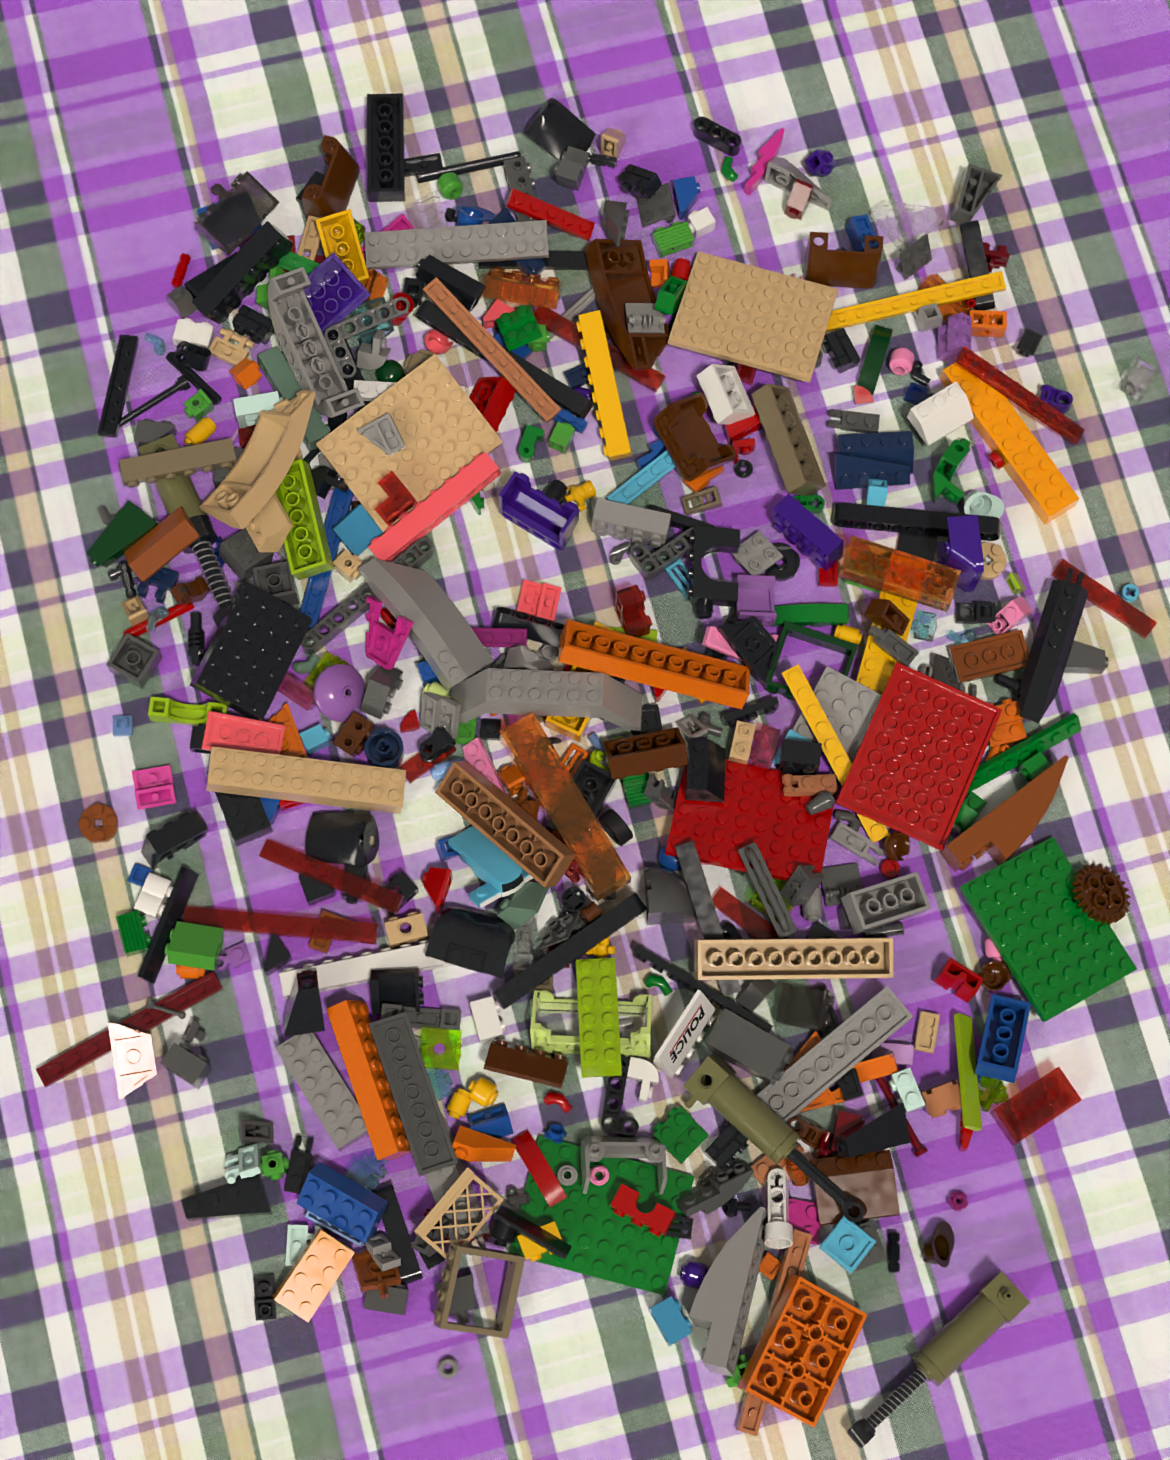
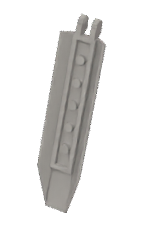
[425,1113,490,1256]

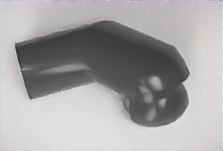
[97,505,117,525]
[610,542,631,565]

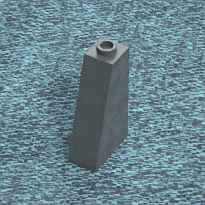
[1033,630,1108,674]

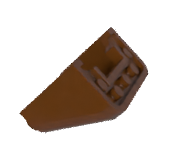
[302,135,360,219]
[654,392,738,481]

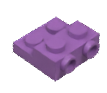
[938,312,972,361]

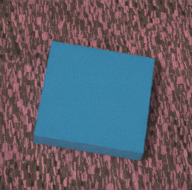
[332,504,383,556]

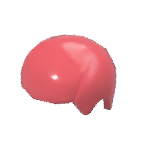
[424,329,454,355]

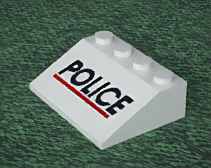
[653,990,716,1078]

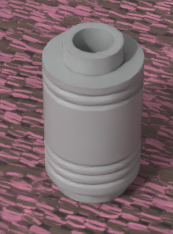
[802,887,822,922]

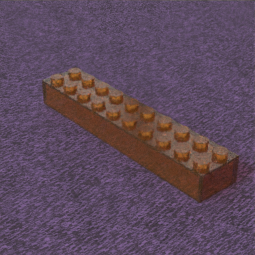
[499,713,631,901]

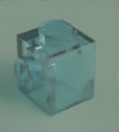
[911,610,937,642]
[428,1069,453,1101]
[345,1159,382,1192]

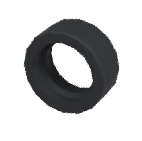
[598,809,633,846]

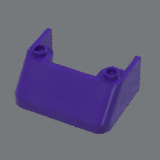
[936,515,984,592]

